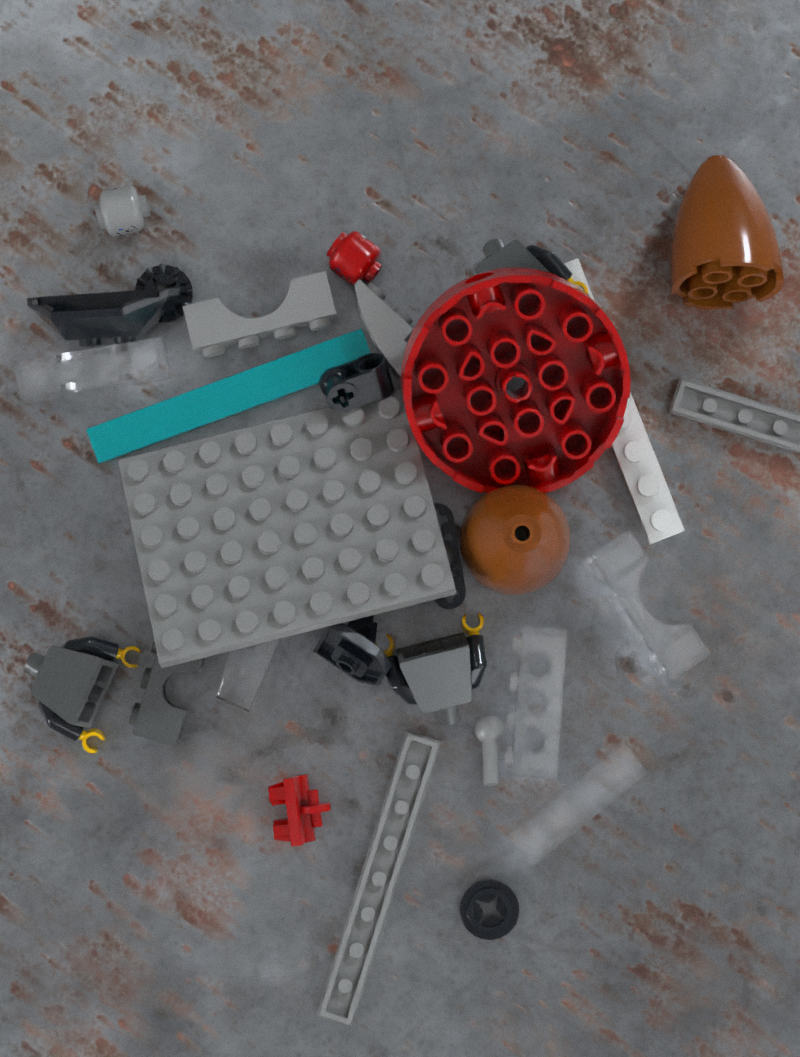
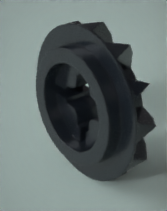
[135,263,193,323]
[460,879,519,940]

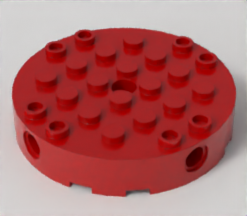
[401,267,631,493]

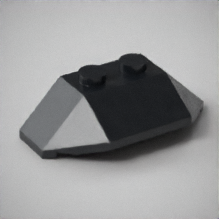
[27,287,180,347]

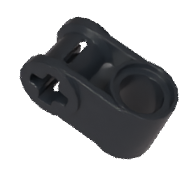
[319,353,394,413]

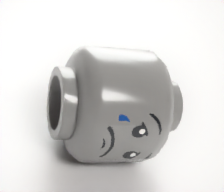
[94,185,151,236]

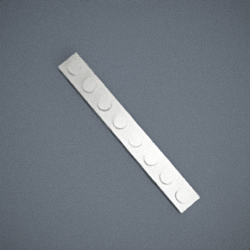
[564,258,685,545]

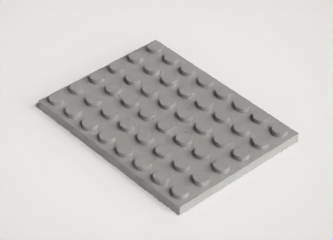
[118,389,457,668]

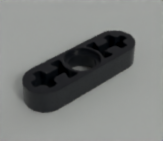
[434,503,466,609]

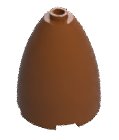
[670,155,784,310]
[459,484,571,595]

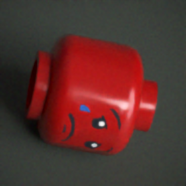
[326,231,382,286]

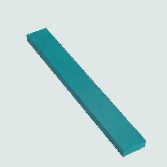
[86,328,371,465]

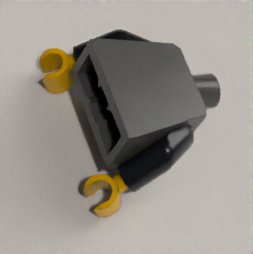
[475,238,588,294]
[375,613,487,726]
[25,636,142,753]

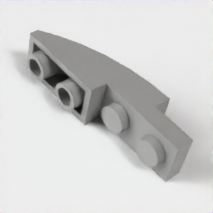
[354,279,413,381]

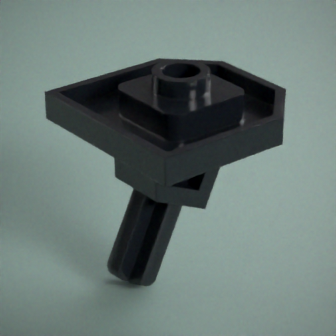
[313,615,392,686]

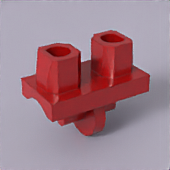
[268,774,331,846]

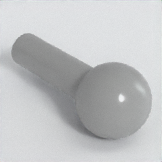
[475,715,504,786]

